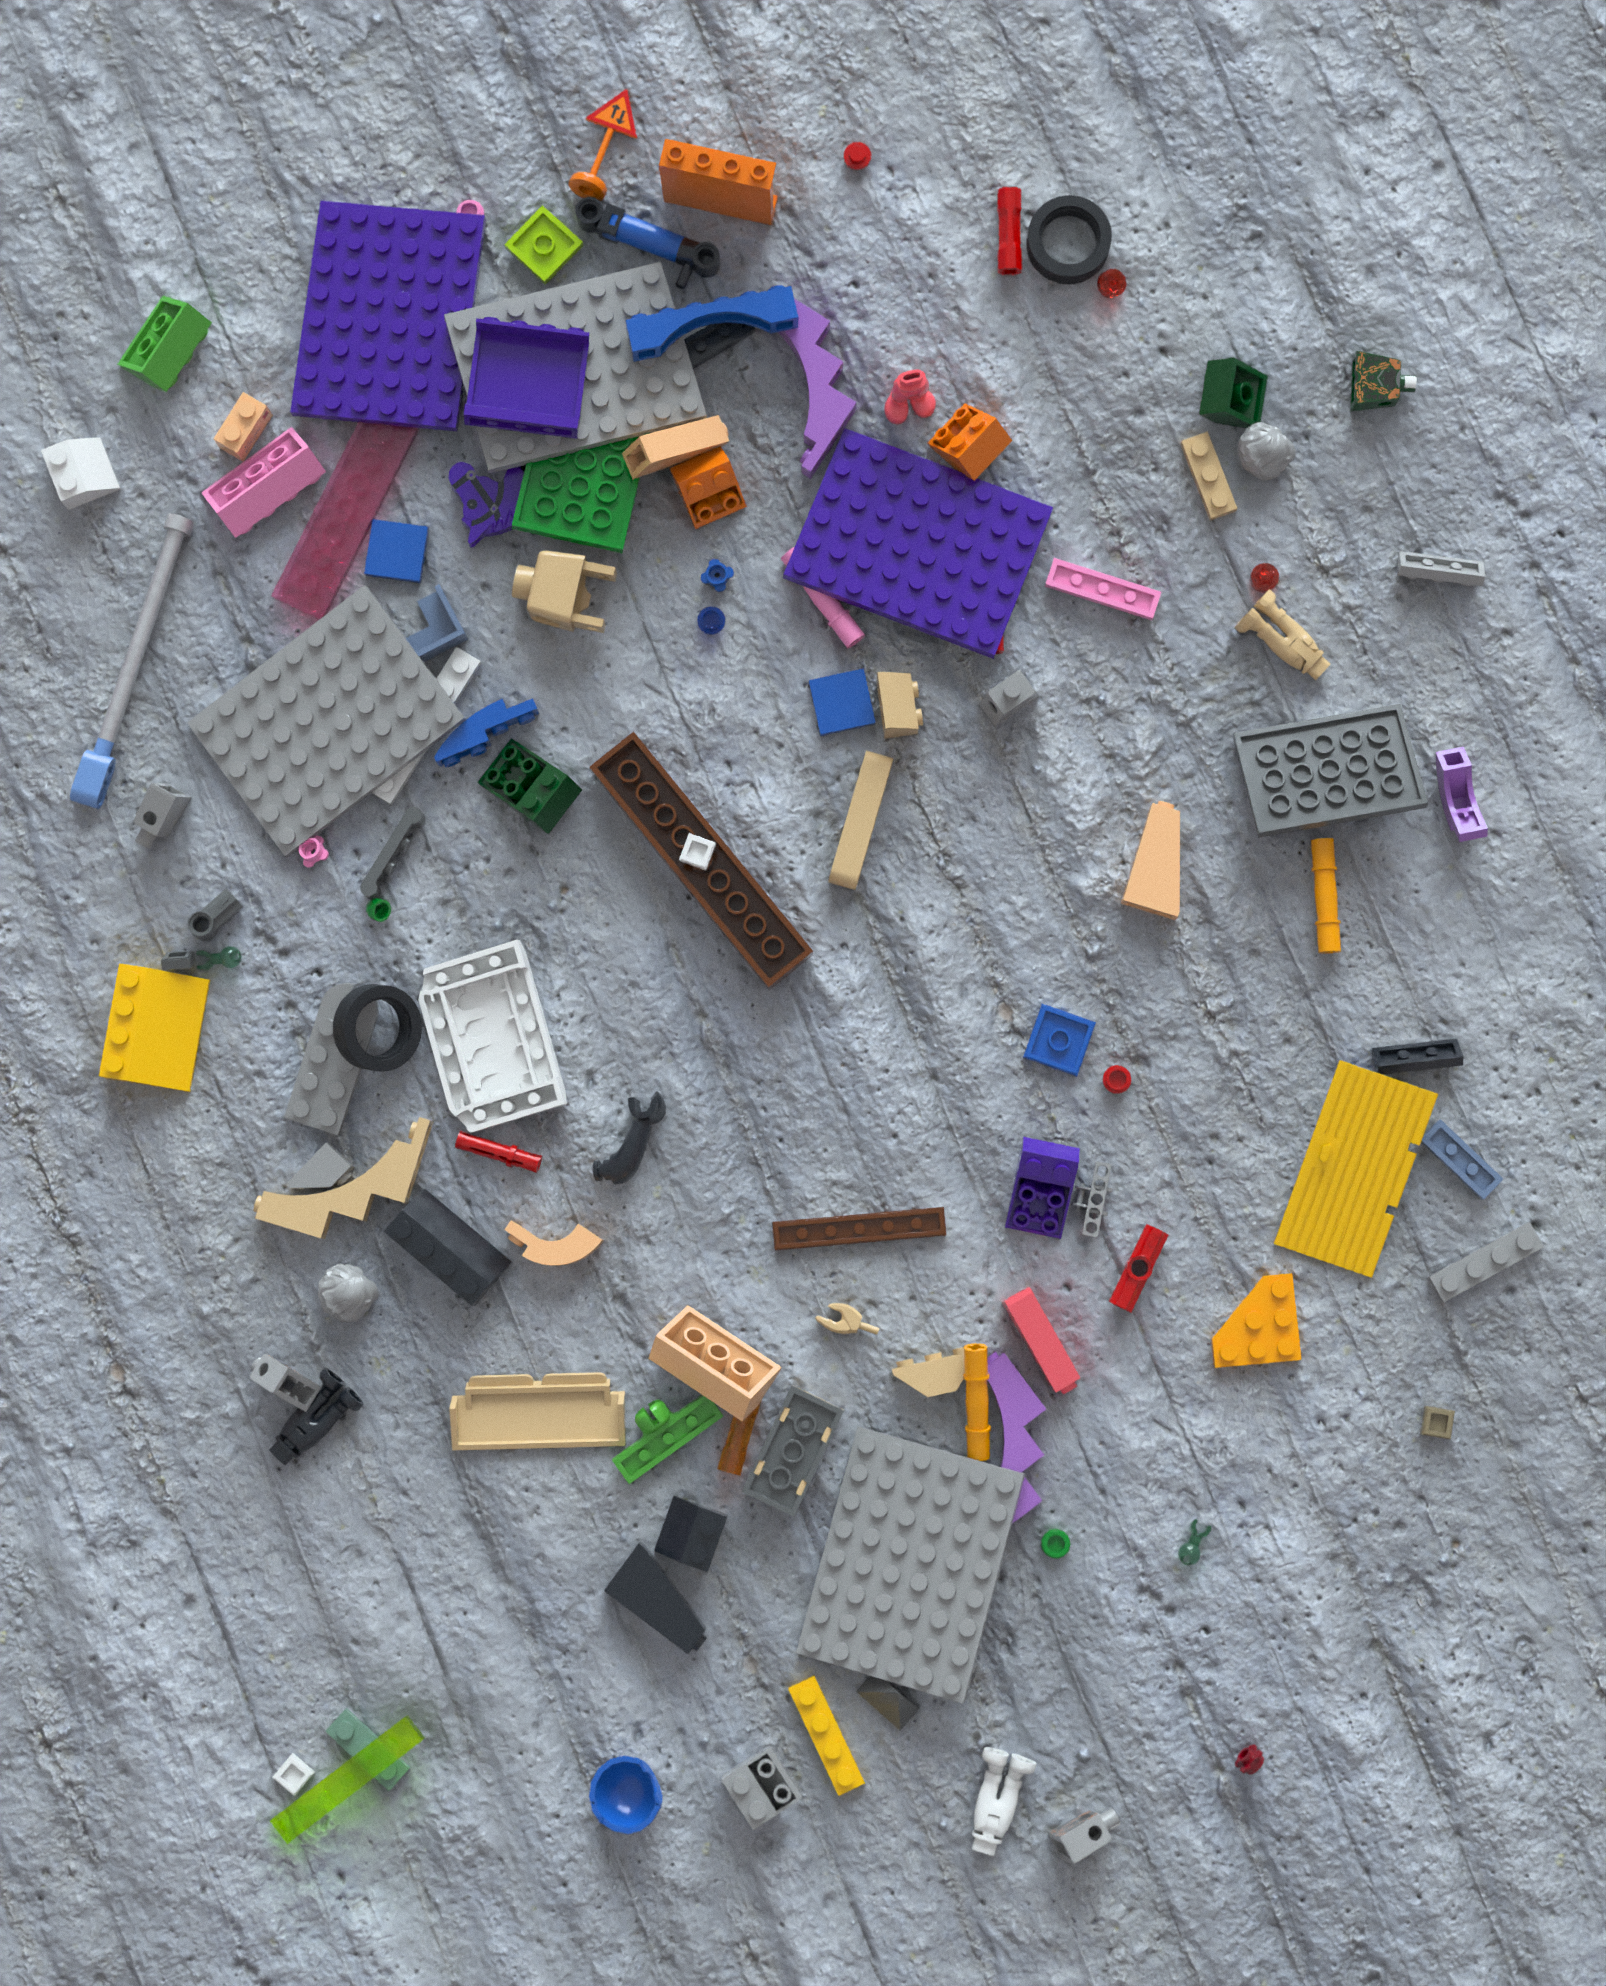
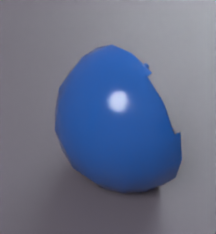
[589,1756,663,1834]

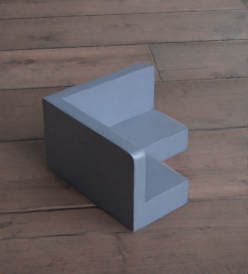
[406,584,468,662]

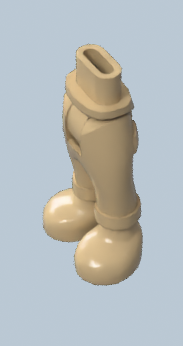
[1234,589,1330,680]

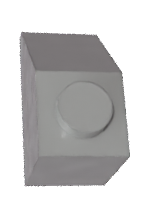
[286,1143,355,1189]

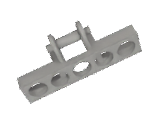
[1072,1161,1113,1238]

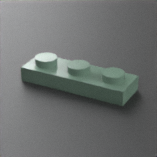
[326,1708,410,1791]

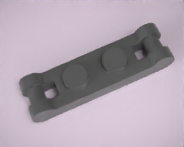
[360,807,426,900]

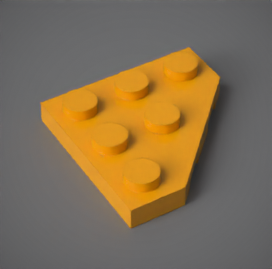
[1211,1273,1302,1368]

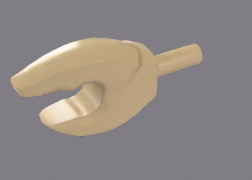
[815,1303,880,1335]

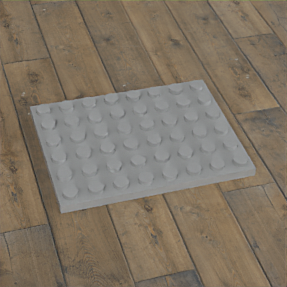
[444,262,707,474]
[187,585,467,857]
[796,1426,1025,1704]

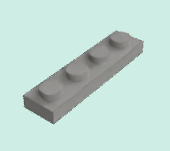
[1428,1222,1544,1303]

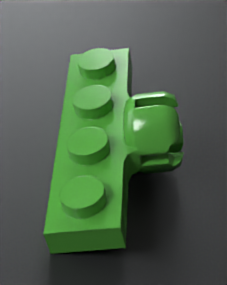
[612,1394,723,1484]

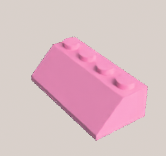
[201,427,326,538]

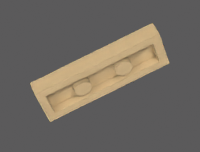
[1180,431,1238,521]

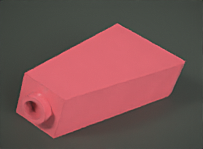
[1002,1287,1080,1394]

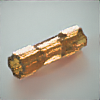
[717,1400,762,1476]

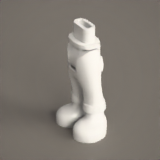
[972,1747,1037,1856]

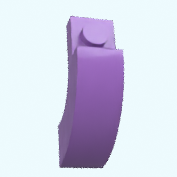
[1436,747,1488,842]

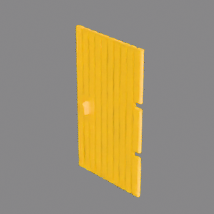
[1274,1060,1438,1278]

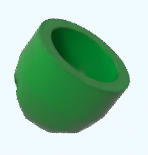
[366,898,391,922]

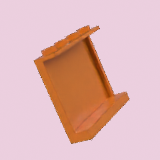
[659,139,778,225]

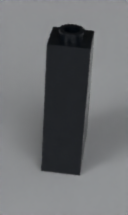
[604,1541,707,1654]

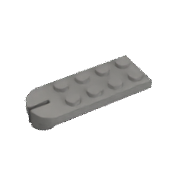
[284,983,379,1135]

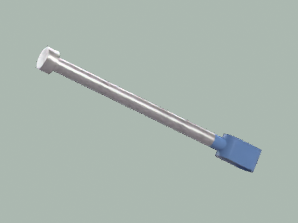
[70,513,195,809]

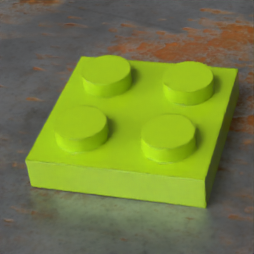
[504,205,584,285]

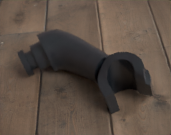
[593,1091,666,1185]

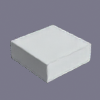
[679,833,716,871]
[272,1753,315,1796]

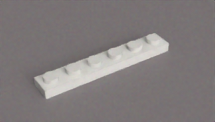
[372,647,481,805]

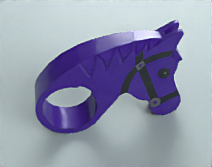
[449,462,524,548]

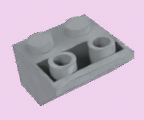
[721,1747,803,1830]

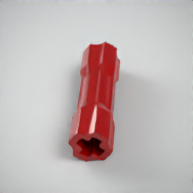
[997,187,1022,275]

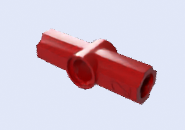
[1108,1224,1169,1313]

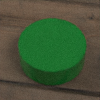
[1041,1529,1070,1559]

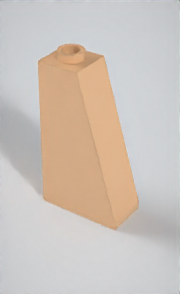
[622,415,729,479]
[1121,801,1180,920]

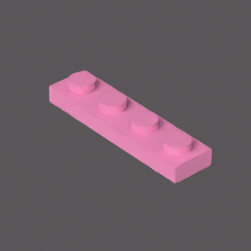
[1045,558,1161,620]

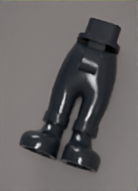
[269,1368,364,1465]

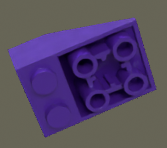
[1005,1137,1080,1239]

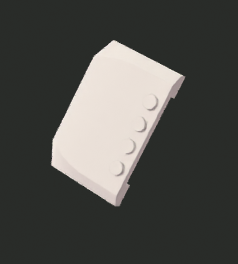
[418,939,567,1133]

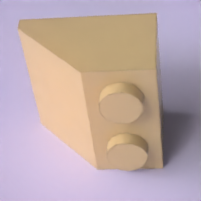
[876,672,923,739]

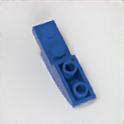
[434,698,540,768]

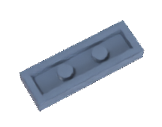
[1421,1119,1503,1200]

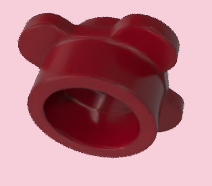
[1235,1744,1264,1775]

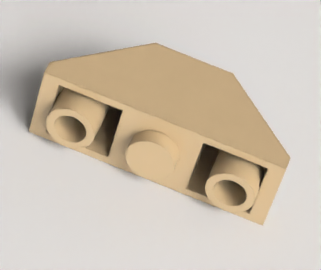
[891,1347,965,1397]

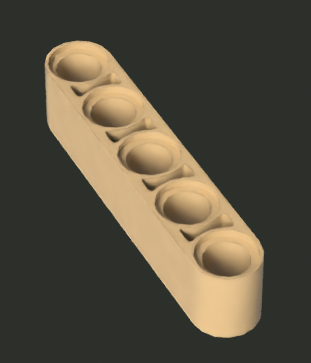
[828,750,894,890]

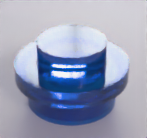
[697,606,726,635]

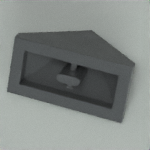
[856,1676,919,1731]

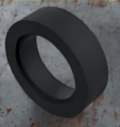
[1026,195,1112,285]
[333,984,422,1072]

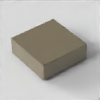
[1420,1406,1455,1440]

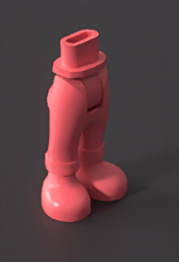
[884,369,936,425]

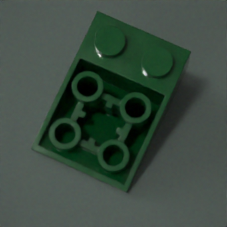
[477,738,582,835]

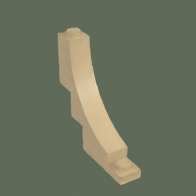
[253,1117,433,1239]

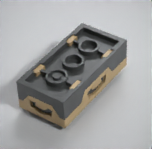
[741,1385,844,1517]

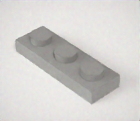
[1397,551,1485,586]

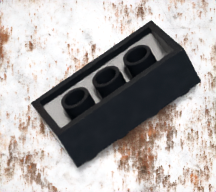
[384,1188,512,1306]

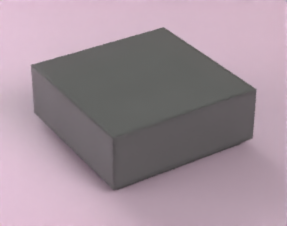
[161,950,195,970]

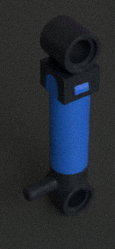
[575,197,721,290]

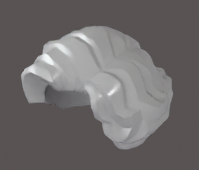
[1237,422,1296,480]
[318,1264,379,1323]

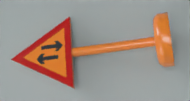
[568,89,637,201]

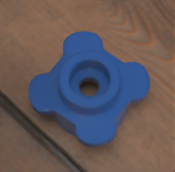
[701,559,734,592]

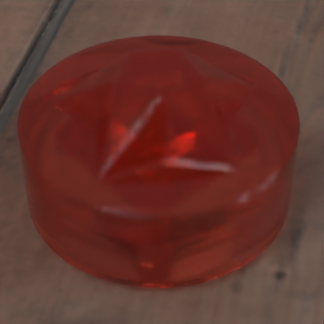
[1097,269,1126,298]
[1250,563,1279,593]

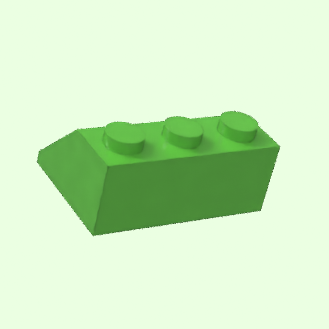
[117,296,212,392]

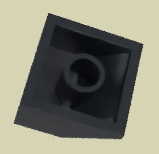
[654,1495,728,1573]

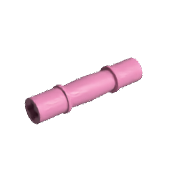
[781,547,865,649]

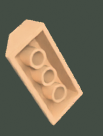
[648,1306,781,1421]

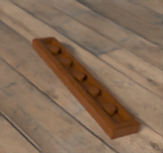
[772,1207,946,1251]

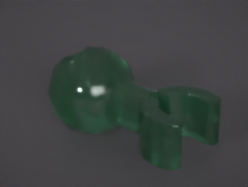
[196,946,242,971]
[1178,1519,1211,1566]

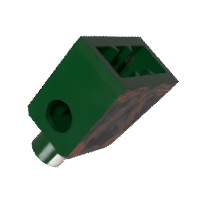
[1350,351,1416,411]

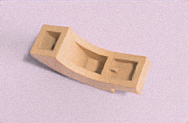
[505,1220,604,1266]

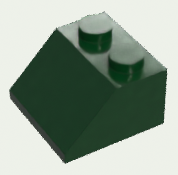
[1199,357,1268,428]

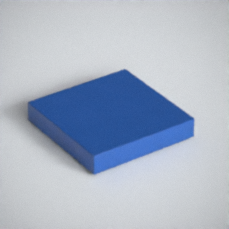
[364,519,429,583]
[809,668,876,736]
[1023,1003,1096,1077]

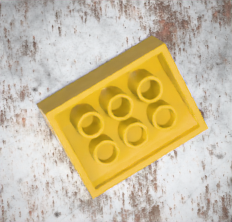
[99,963,210,1092]

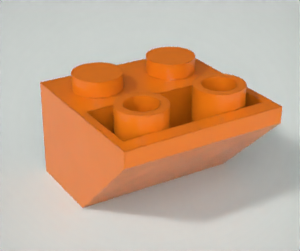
[927,403,1012,481]
[670,446,747,529]

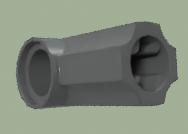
[188,888,244,941]

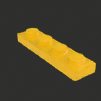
[788,1675,865,1796]

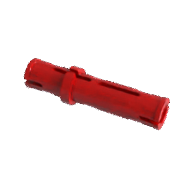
[455,1131,542,1173]

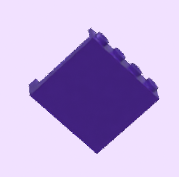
[464,317,590,439]

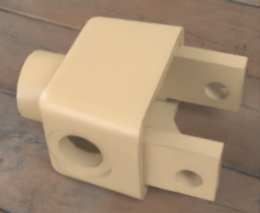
[512,550,617,633]

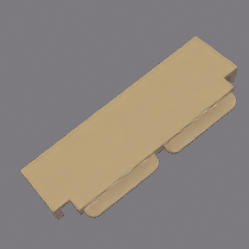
[449,1372,626,1450]

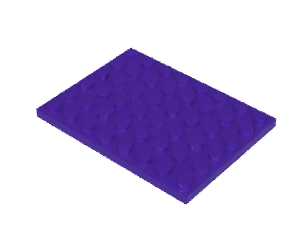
[290,200,486,432]
[783,428,1053,659]

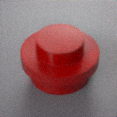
[844,142,871,170]
[1102,1065,1131,1094]

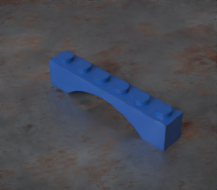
[625,285,799,362]

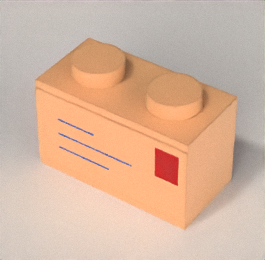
[214,392,273,462]

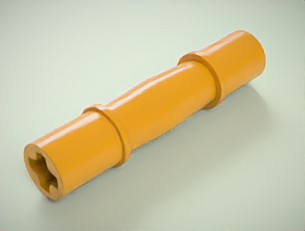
[1311,838,1341,954]
[963,1343,991,1461]

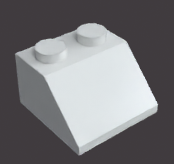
[41,437,120,510]

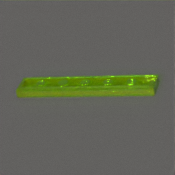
[270,1715,425,1844]

